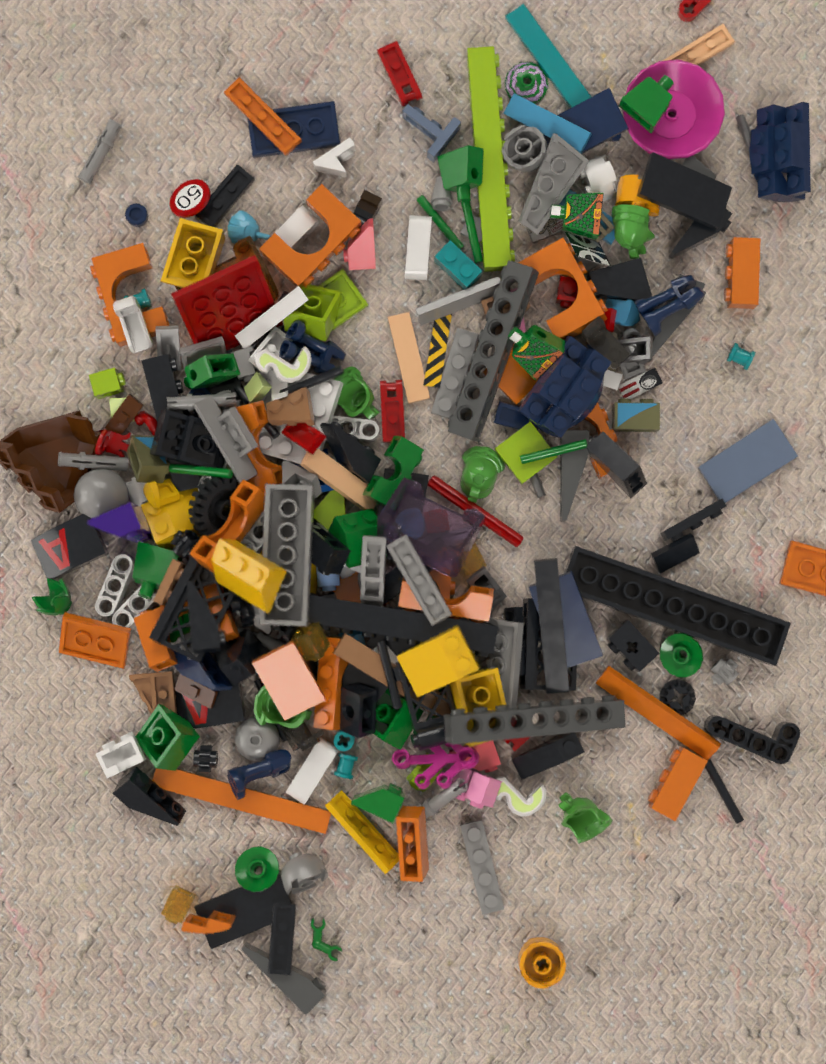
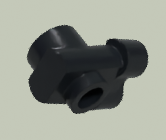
[227,594,255,627]

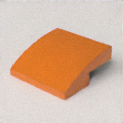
[482,343,540,405]
[181,910,236,934]

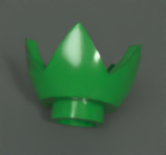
[32,578,72,616]

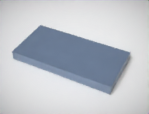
[697,419,798,503]

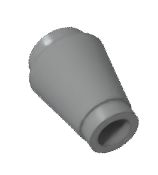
[431,176,453,211]

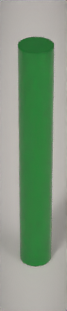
[416,195,465,250]
[461,201,483,264]
[520,439,588,464]
[169,464,233,478]

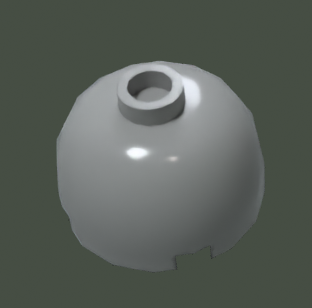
[502,125,548,172]
[235,717,281,762]
[281,852,328,894]

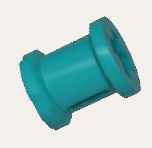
[124,288,152,309]
[726,343,756,370]
[334,730,355,752]
[333,752,358,779]

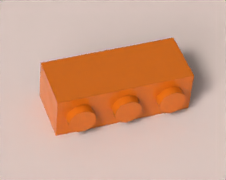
[724,237,761,309]
[648,746,708,821]
[396,806,429,882]

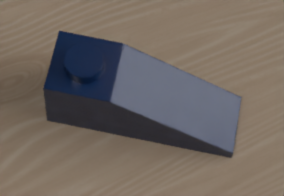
[174,647,233,691]

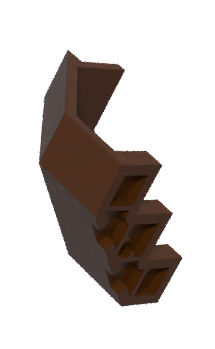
[0,410,101,513]

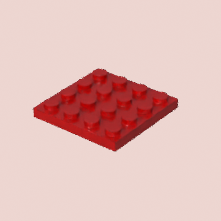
[171,255,283,351]

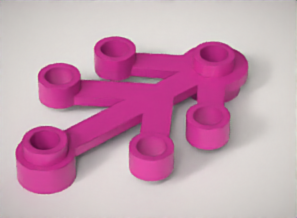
[392,743,479,789]

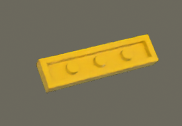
[325,790,399,874]

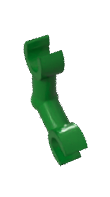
[311,917,342,961]

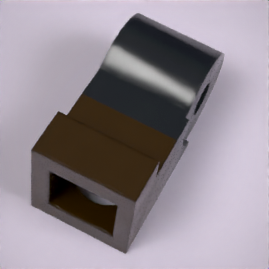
[354,189,383,227]

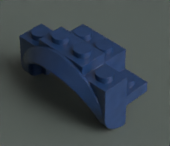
[749,102,811,202]
[518,336,612,438]

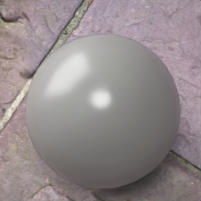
[74,469,129,519]

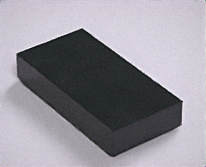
[651,533,700,574]

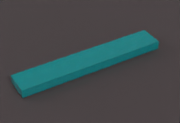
[505,4,591,108]

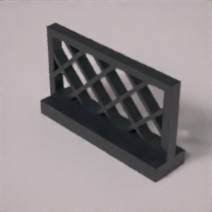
[149,556,236,664]
[520,598,577,691]

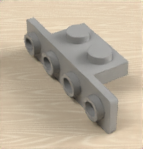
[194,396,258,483]

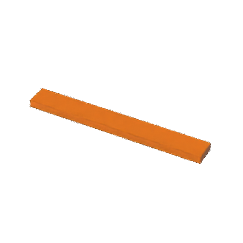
[153,769,331,834]

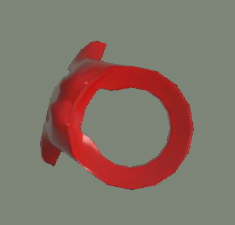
[95,429,131,458]

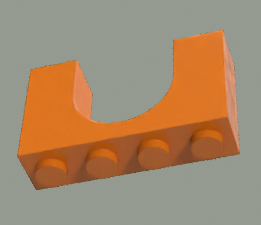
[259,184,361,288]
[518,237,608,340]
[90,243,170,347]
[133,584,240,672]

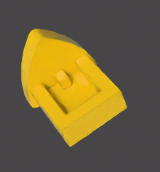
[143,479,180,509]

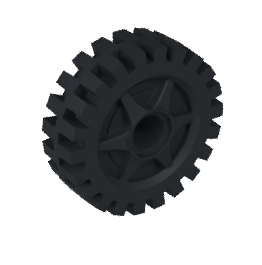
[189,476,240,536]

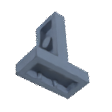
[402,104,461,163]

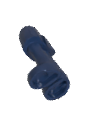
[634,275,705,336]
[279,320,346,374]
[227,749,291,800]

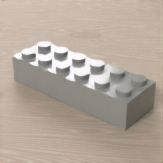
[260,484,315,626]

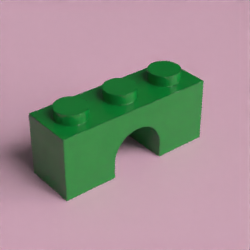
[363,435,424,509]

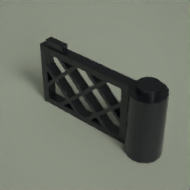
[393,662,456,751]

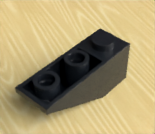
[320,422,381,483]
[112,766,186,826]

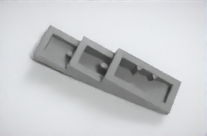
[360,535,386,607]

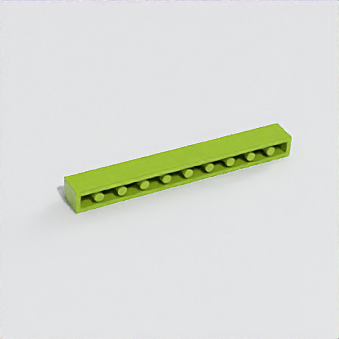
[467,46,515,272]

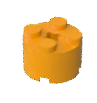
[615,174,660,217]
[518,937,566,989]

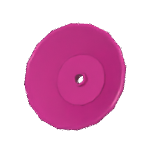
[623,59,725,159]

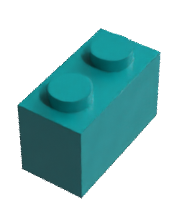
[434,240,482,290]

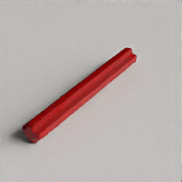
[427,475,524,547]

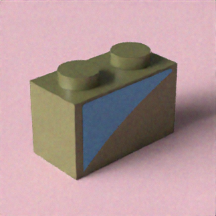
[612,399,660,432]
[127,435,170,483]

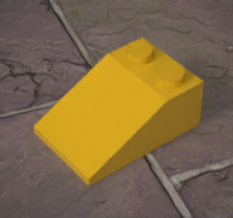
[161,218,226,288]
[141,488,200,550]
[396,625,479,697]

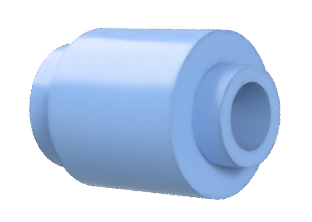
[316,567,340,591]

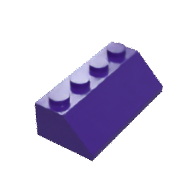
[87,502,152,543]

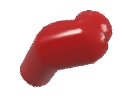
[134,411,157,436]

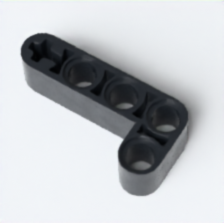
[704,715,800,764]

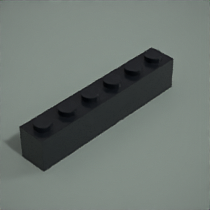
[141,354,202,492]

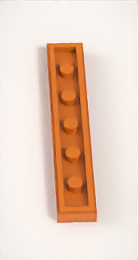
[595,666,721,761]

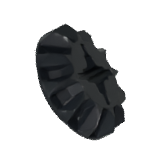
[659,679,696,715]

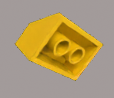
[211,539,287,613]
[449,667,506,747]

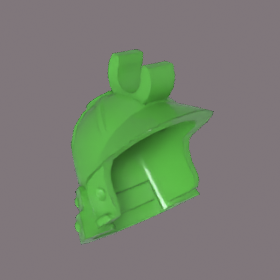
[611,204,655,259]
[334,366,379,420]
[460,446,505,503]
[254,686,312,728]
[559,792,613,844]

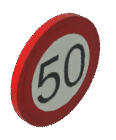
[169,179,211,218]

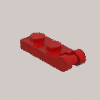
[377,41,423,107]
[380,380,405,443]

